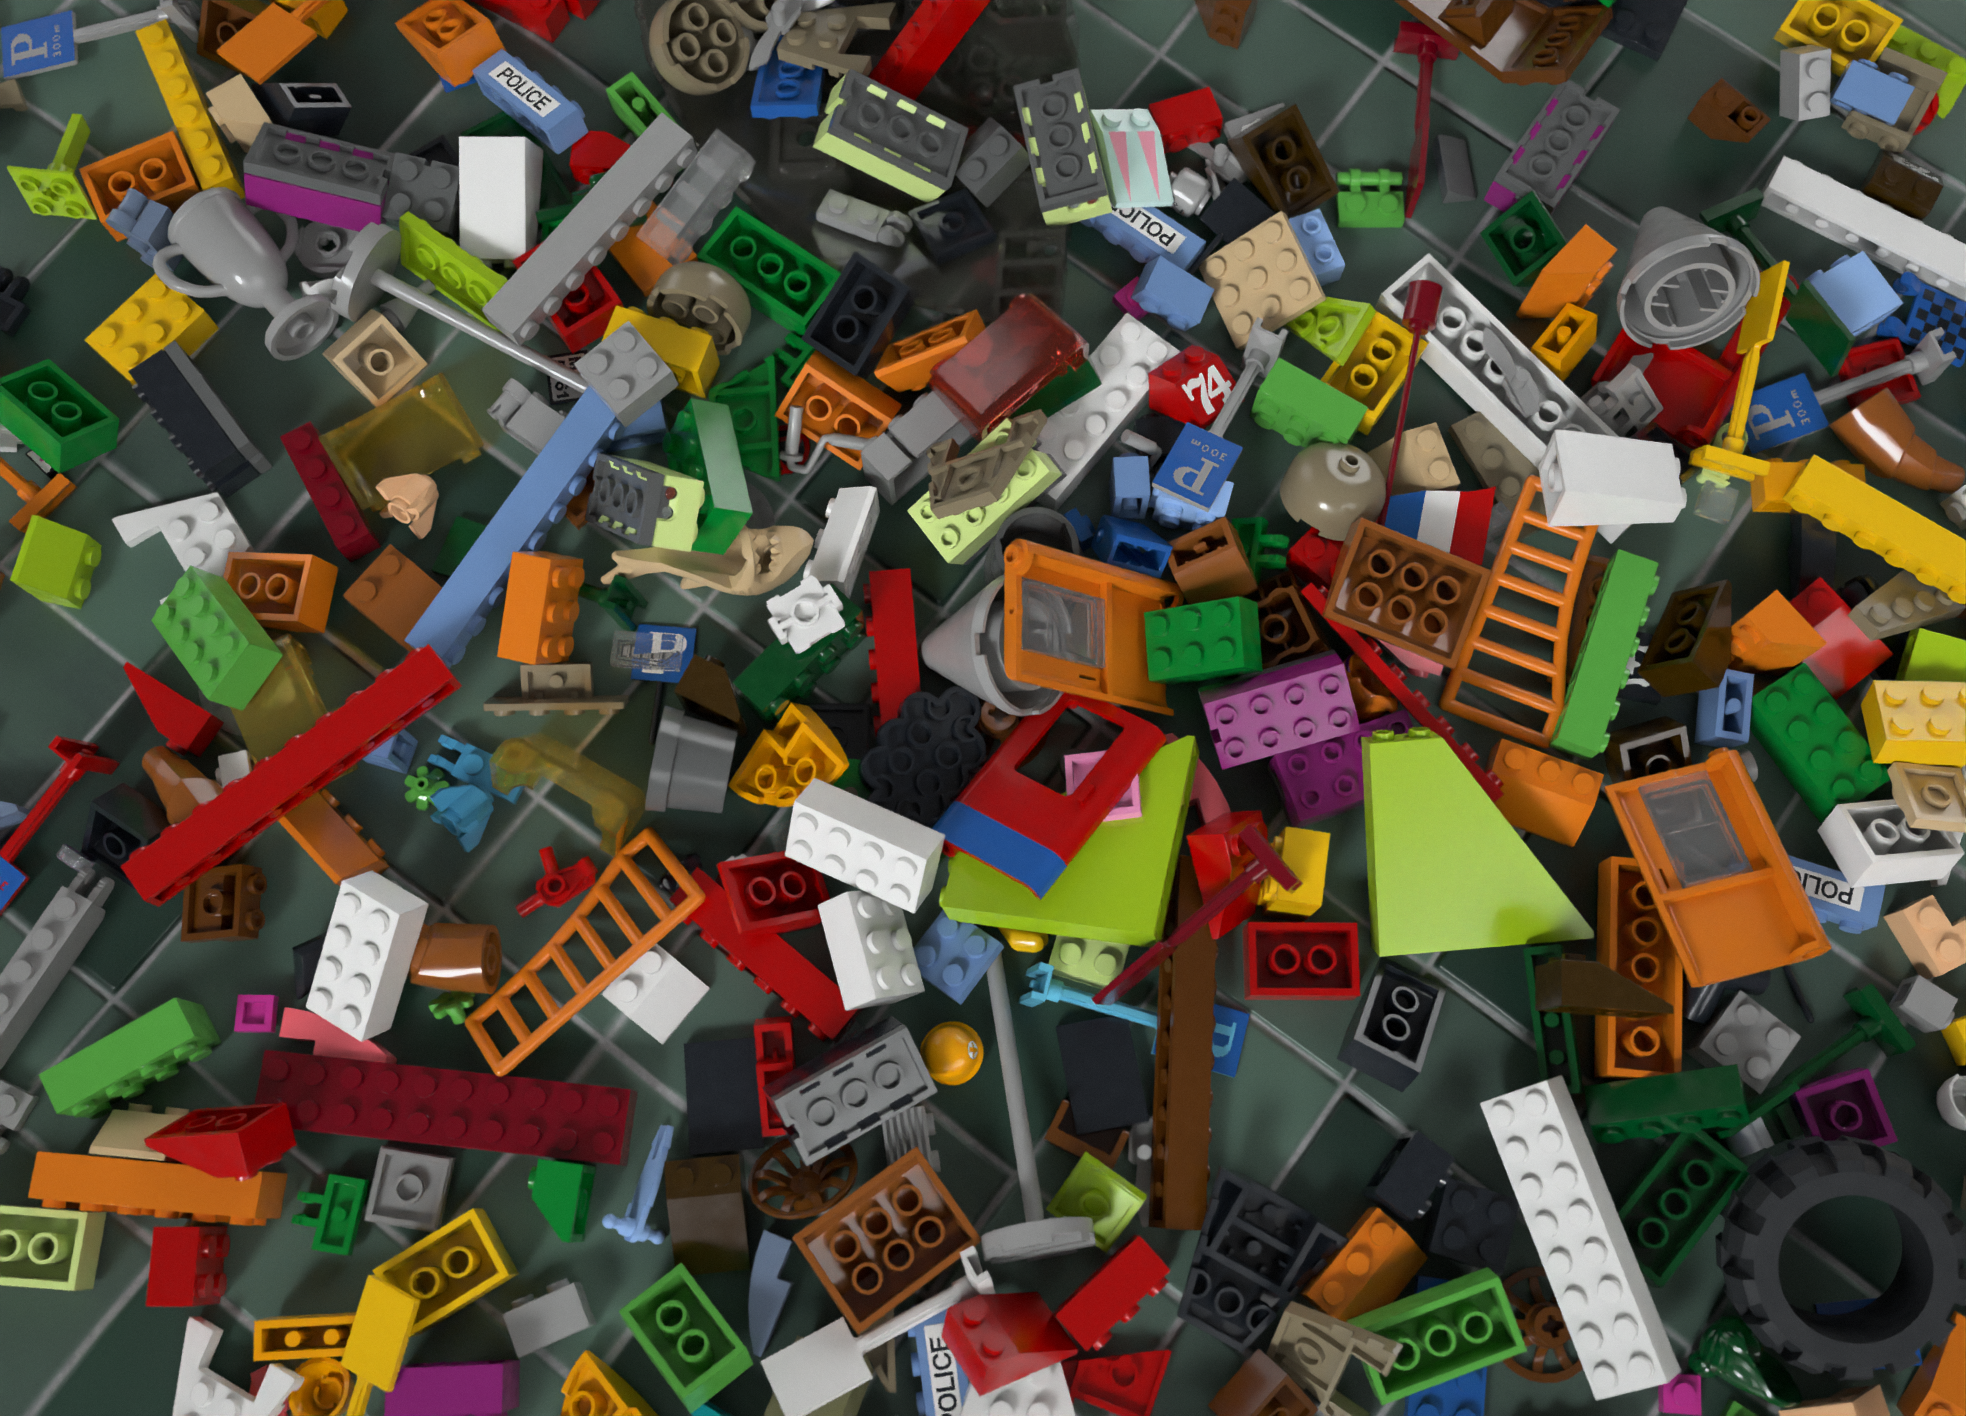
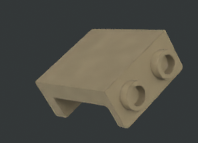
[1841,47,1948,154]

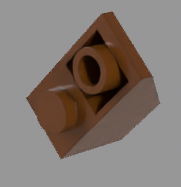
[1687,78,1771,143]

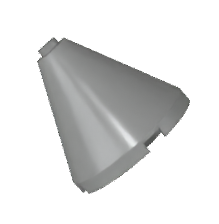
[1616,206,1760,350]
[920,575,1073,716]

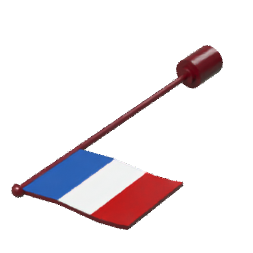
[1378,280,1496,566]

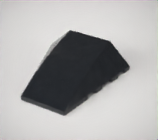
[1177,1166,1349,1353]

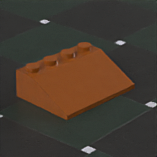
[1322,517,1491,669]
[792,1146,981,1334]

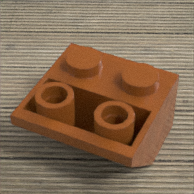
[1168,517,1259,605]

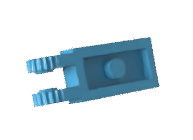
[427,734,532,805]

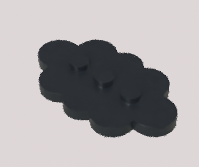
[858,686,986,827]

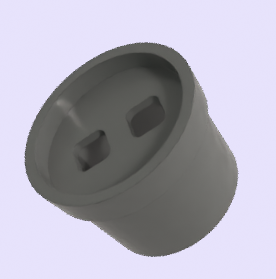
[984,507,1083,609]
[645,705,738,814]

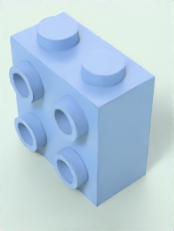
[1288,209,1345,286]
[1804,251,1903,337]
[1148,481,1234,532]

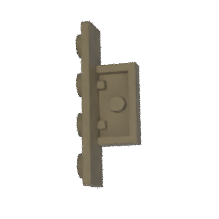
[483,662,629,716]

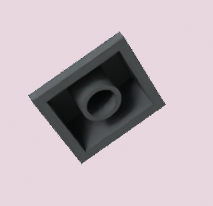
[955,117,1030,208]

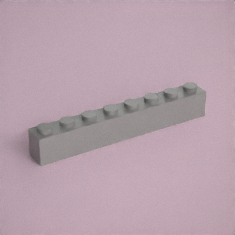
[482,113,697,346]

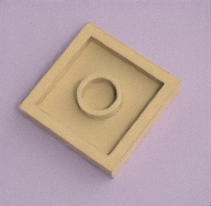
[1887,762,1966,833]

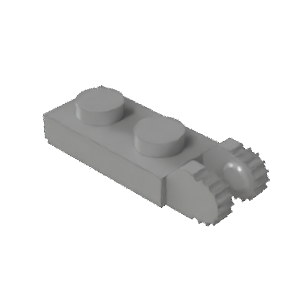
[816,189,913,248]

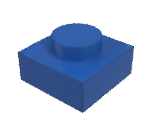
[1064,507,1096,552]

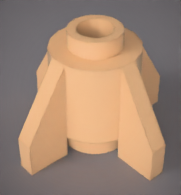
[375,473,439,539]

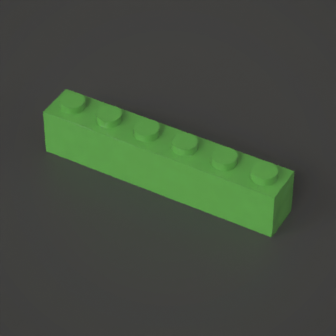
[1549,549,1660,761]

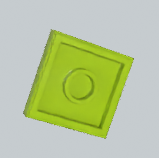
[1046,1152,1147,1253]

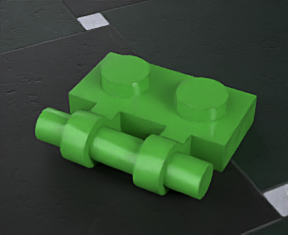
[1335,169,1404,227]

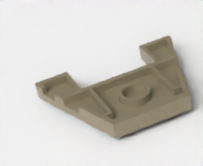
[777,3,897,78]
[926,409,1048,519]
[1266,1301,1403,1416]

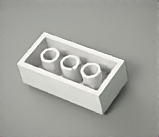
[785,778,945,914]
[306,871,429,1042]

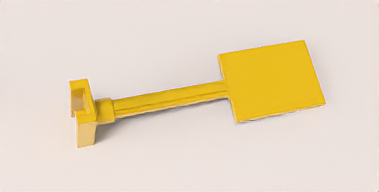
[1688,260,1790,481]
[340,1275,421,1416]

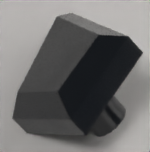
[292,932,327,1000]

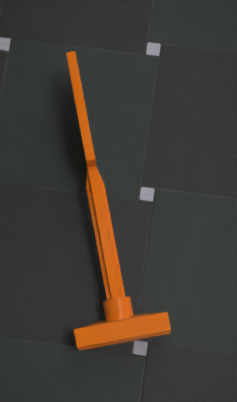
[216,0,330,85]
[0,457,78,534]

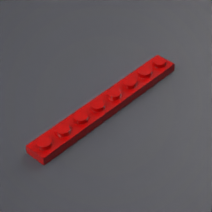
[1301,582,1504,803]

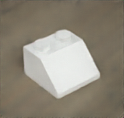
[602,943,710,1044]

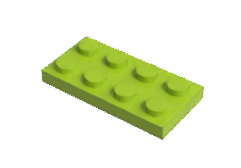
[399,211,508,334]

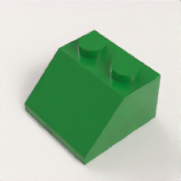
[528,1159,597,1243]

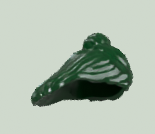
[1688,1315,1803,1408]

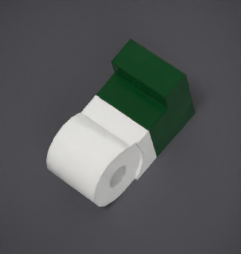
[1724,1102,1804,1158]

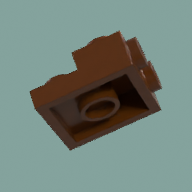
[181,864,267,943]

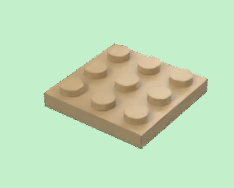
[1199,211,1327,351]

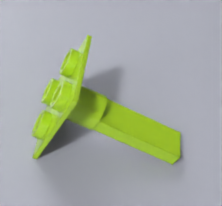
[7,113,98,220]

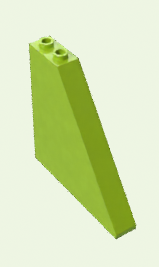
[1361,727,1594,957]
[939,735,1200,948]

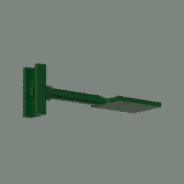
[1699,188,1856,377]
[431,516,648,633]
[1705,982,1917,1140]

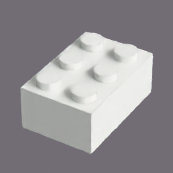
[1817,799,1965,888]
[817,890,925,1011]

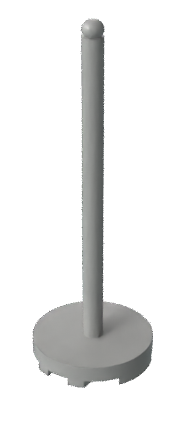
[330,222,589,393]
[981,938,1096,1264]

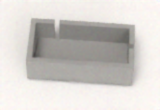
[861,366,991,506]

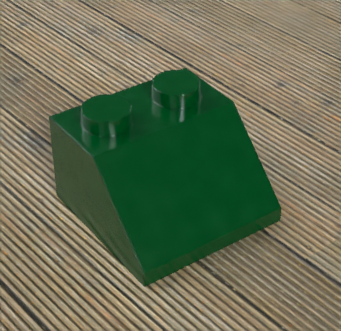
[1480,191,1568,287]

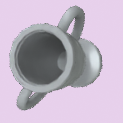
[152,187,339,361]

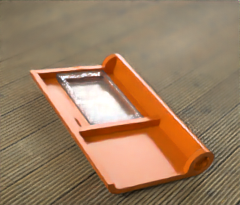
[1004,539,1184,716]
[1604,747,1832,987]

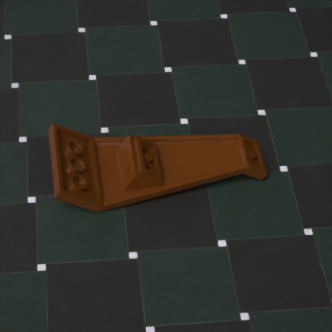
[1394,0,1613,86]

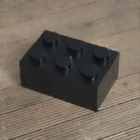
[801,251,920,379]

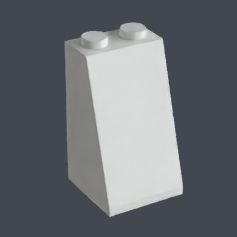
[459,137,543,269]
[1538,430,1687,527]

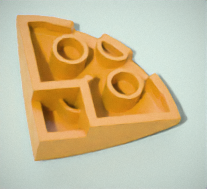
[728,703,849,807]
[560,1350,658,1416]

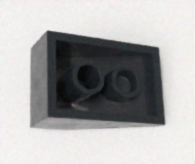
[1337,956,1447,1092]

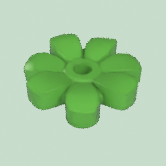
[404,766,450,811]
[428,991,475,1025]

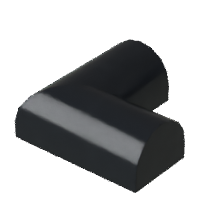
[1682,970,1771,1024]

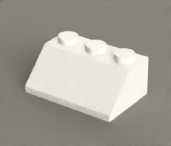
[803,486,880,598]

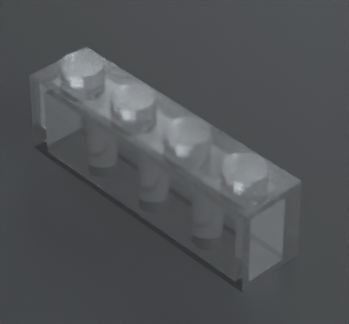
[636,129,756,266]

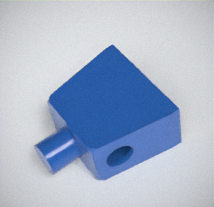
[1091,515,1173,578]

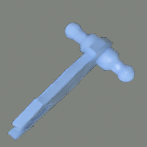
[602,1124,674,1244]

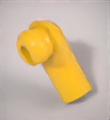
[998,927,1049,953]

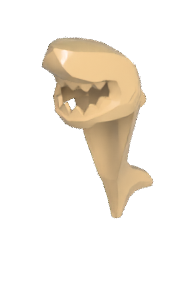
[601,525,814,596]

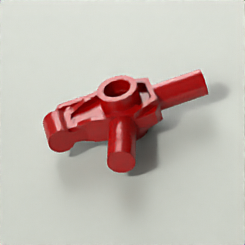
[515,846,598,918]

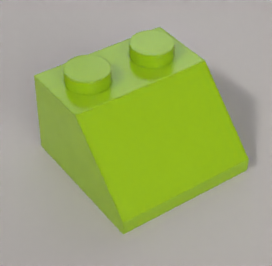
[10,515,102,609]

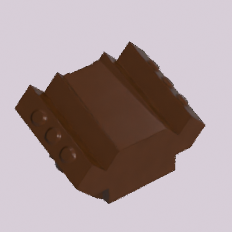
[1243,569,1331,670]

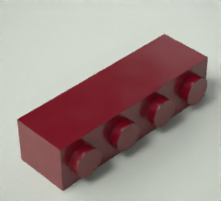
[280,421,381,563]

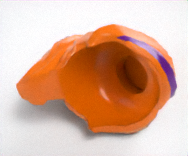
[1343,653,1398,724]

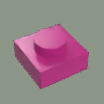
[1112,276,1149,321]
[234,995,279,1033]
[1658,1373,1701,1415]

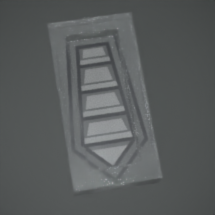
[610,631,685,672]

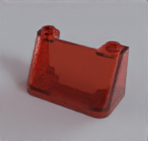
[929,293,1089,443]

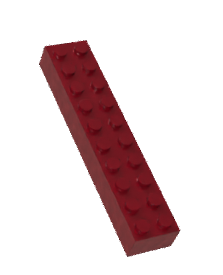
[254,1050,638,1166]

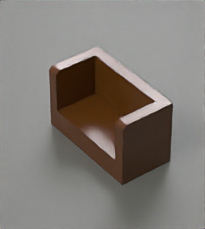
[1043,1099,1130,1170]

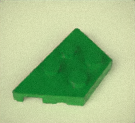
[709,356,781,482]

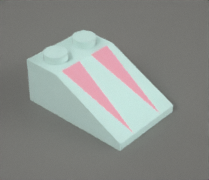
[1090,108,1174,208]

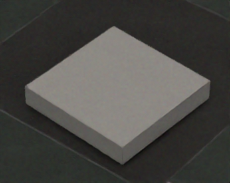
[363,1146,456,1232]

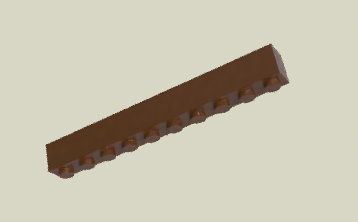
[1148,855,1219,1231]

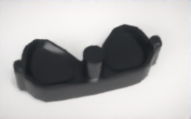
[657,852,702,893]

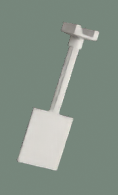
[760,1246,996,1416]

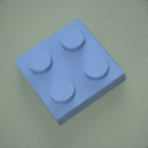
[913,910,1004,1005]

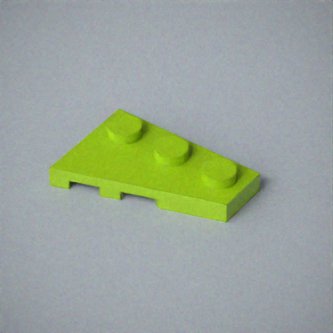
[1283,297,1376,367]

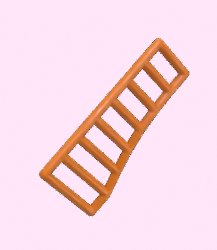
[1438,475,1599,749]
[465,827,706,1077]

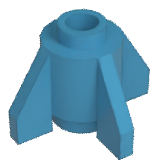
[430,784,494,852]

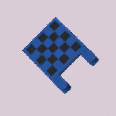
[1876,272,1966,367]

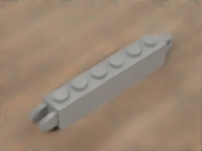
[0,867,115,1070]

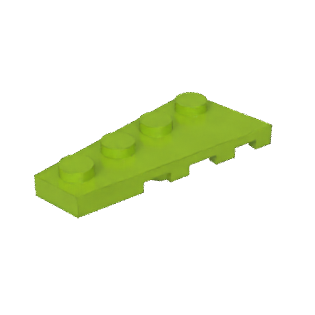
[1877,25,1966,119]

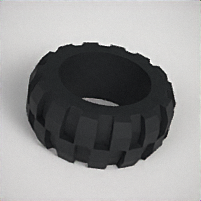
[1715,1135,1966,1380]

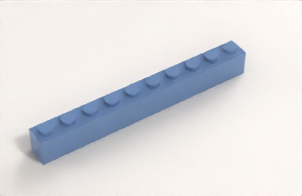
[404,386,625,668]

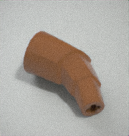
[1829,387,1965,495]
[142,746,223,825]
[407,923,502,994]

